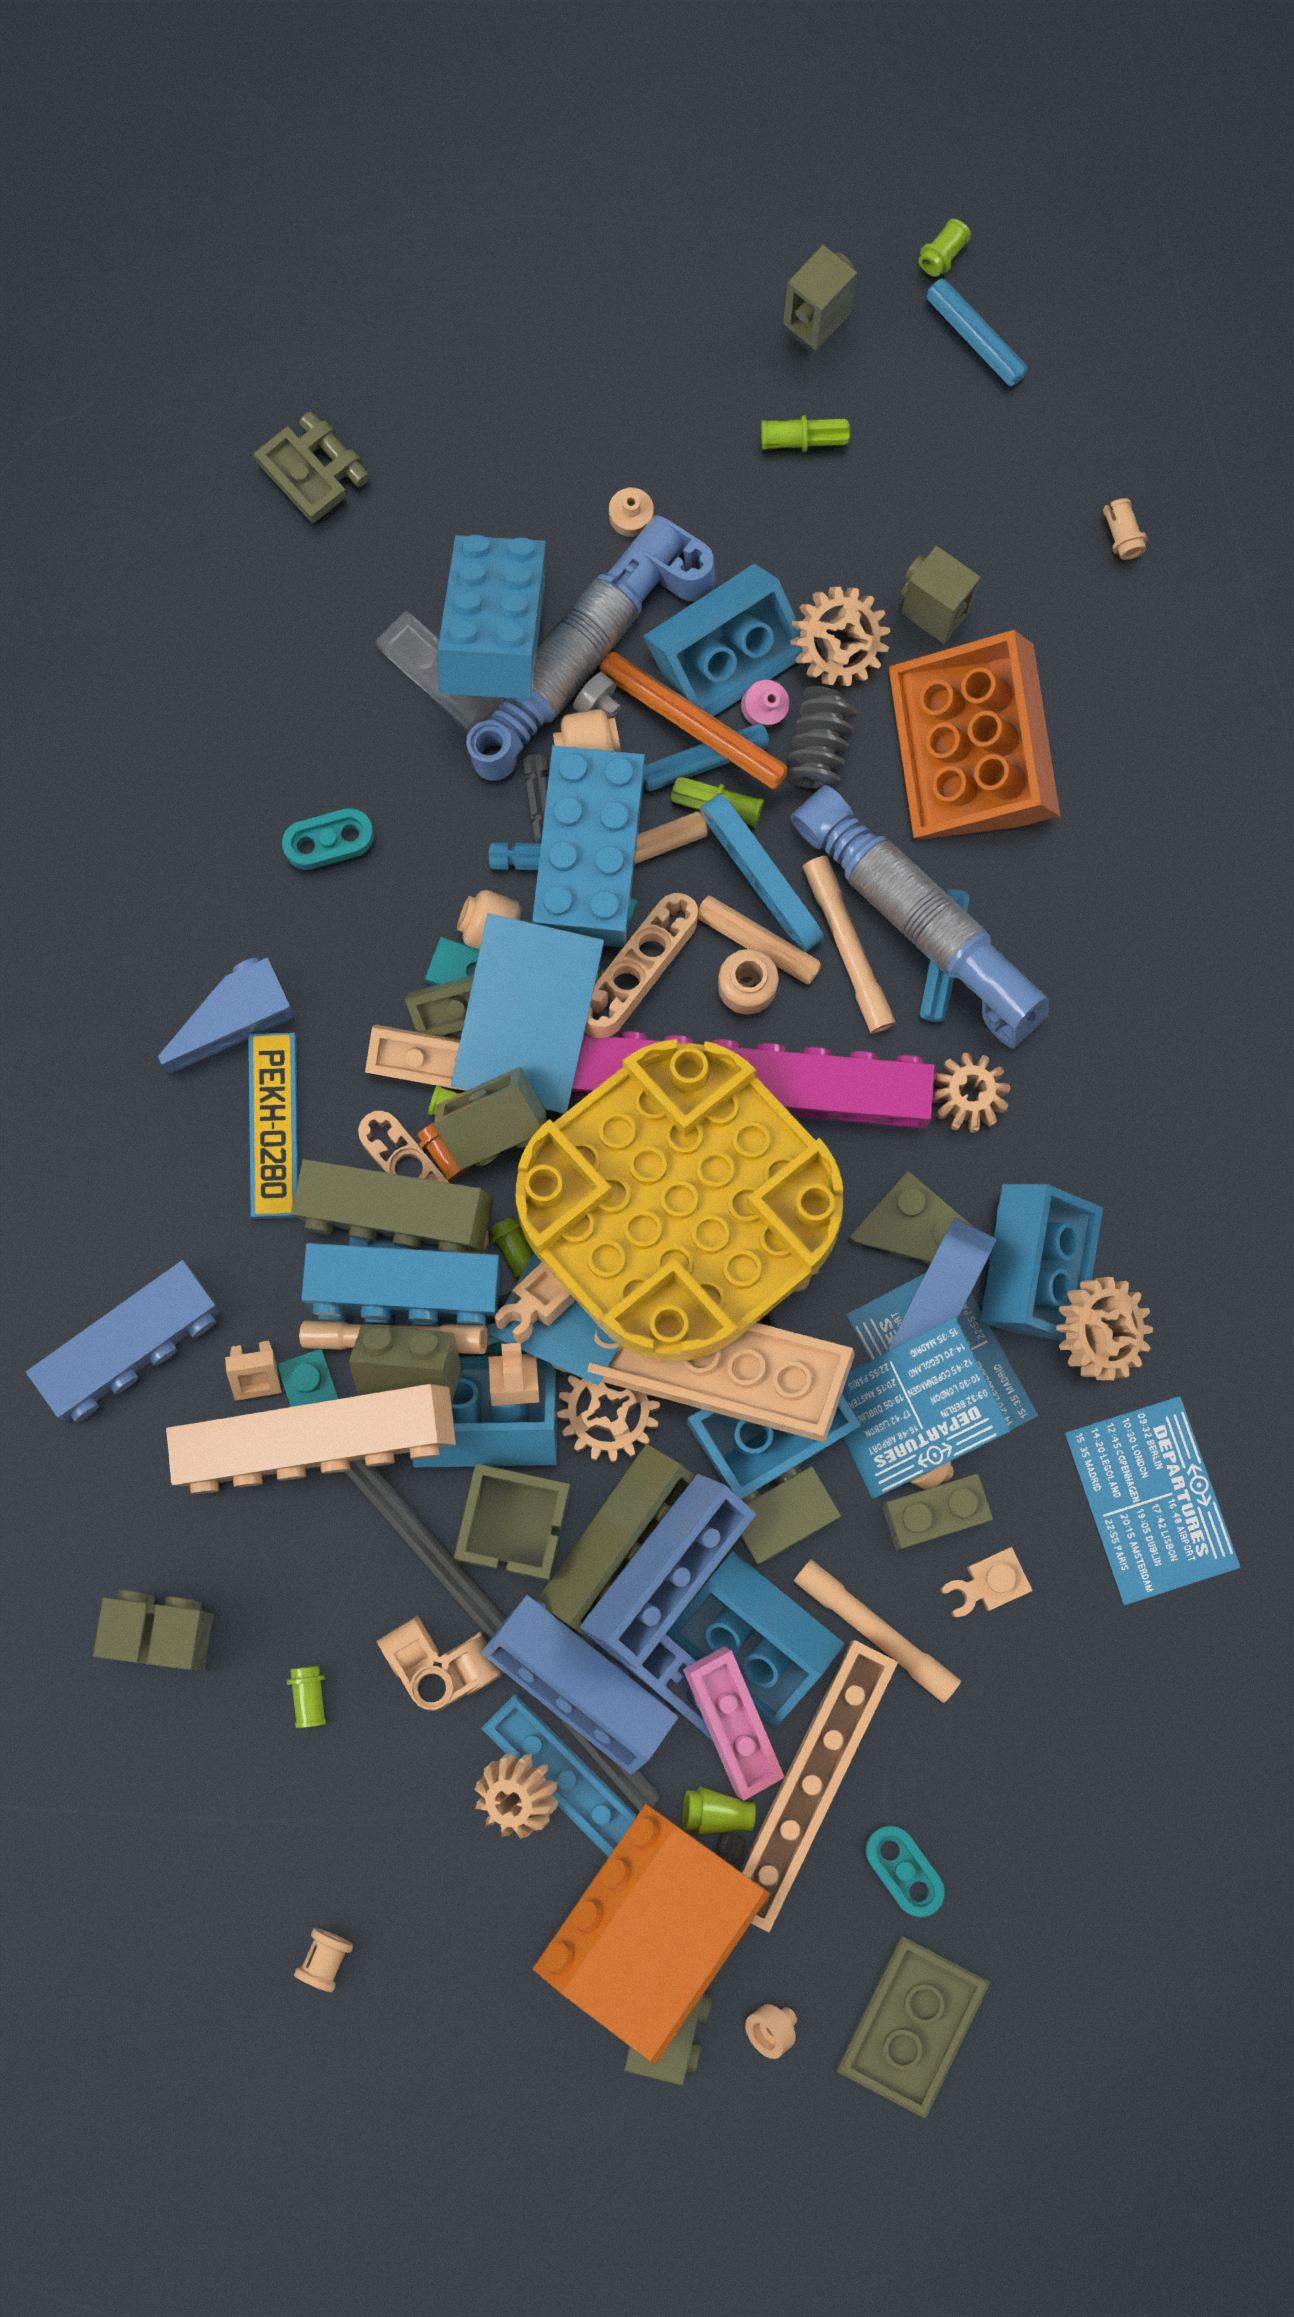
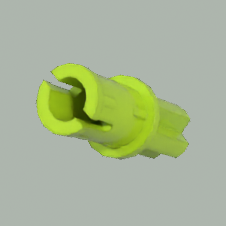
[761,415,850,452]
[671,777,764,827]

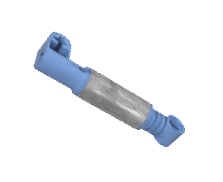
[466,515,717,781]
[790,785,1049,1049]

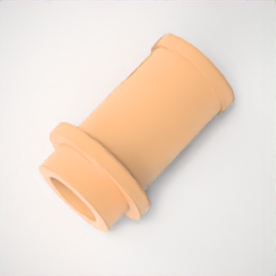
[1103,498,1148,560]

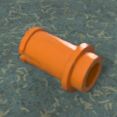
[417,1122,472,1182]

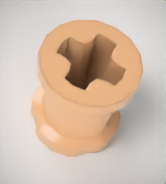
[294,1928,354,1992]

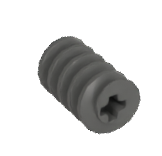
[785,686,858,789]

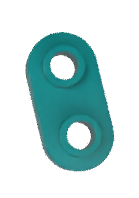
[282,808,374,870]
[865,1826,945,1917]

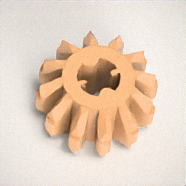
[932,1053,1010,1133]
[475,1752,559,1839]

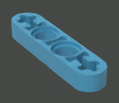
[700,794,824,952]

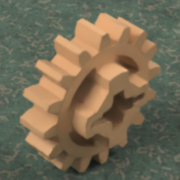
[790,587,890,686]
[1056,1277,1153,1380]
[557,1375,660,1463]

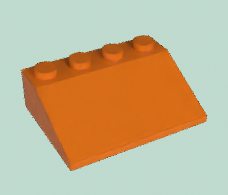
[889,630,1060,840]
[533,1804,770,2065]

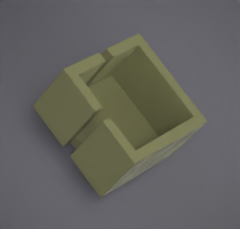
[454,1463,571,1582]
[93,1590,214,1672]

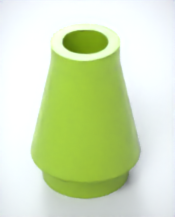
[682,1787,756,1836]

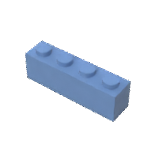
[26,1260,222,1423]
[580,1474,756,1670]
[480,1595,678,1775]

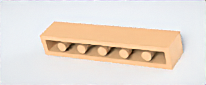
[166,1384,456,1494]
[740,1640,898,1932]

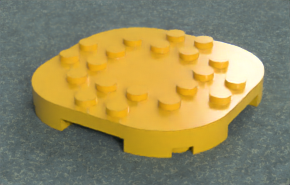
[515,1039,843,1361]

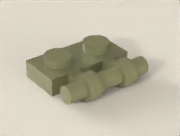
[253,411,370,524]

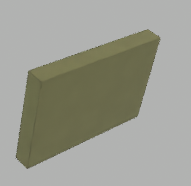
[836,1935,990,2119]

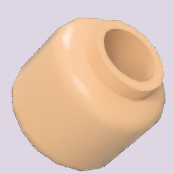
[553,709,621,752]
[457,890,528,950]
[718,949,779,1015]

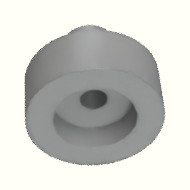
[573,672,621,719]

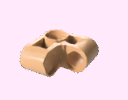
[376,1616,505,1711]

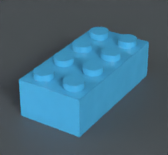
[438,535,546,699]
[532,745,645,947]
[302,1243,503,1326]

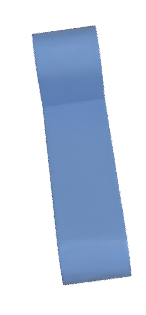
[886,1218,997,1353]

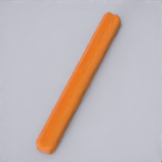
[600,652,788,788]

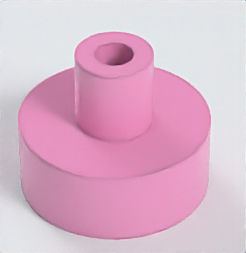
[741,680,789,728]

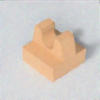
[225,1341,282,1401]
[488,1343,540,1406]

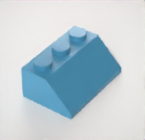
[643,563,803,717]
[980,1184,1103,1342]
[413,1356,558,1467]
[687,1395,861,1499]
[666,1551,845,1729]

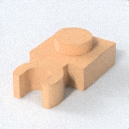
[495,1262,576,1343]
[940,1547,1032,1617]

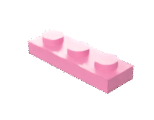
[683,1647,785,1801]

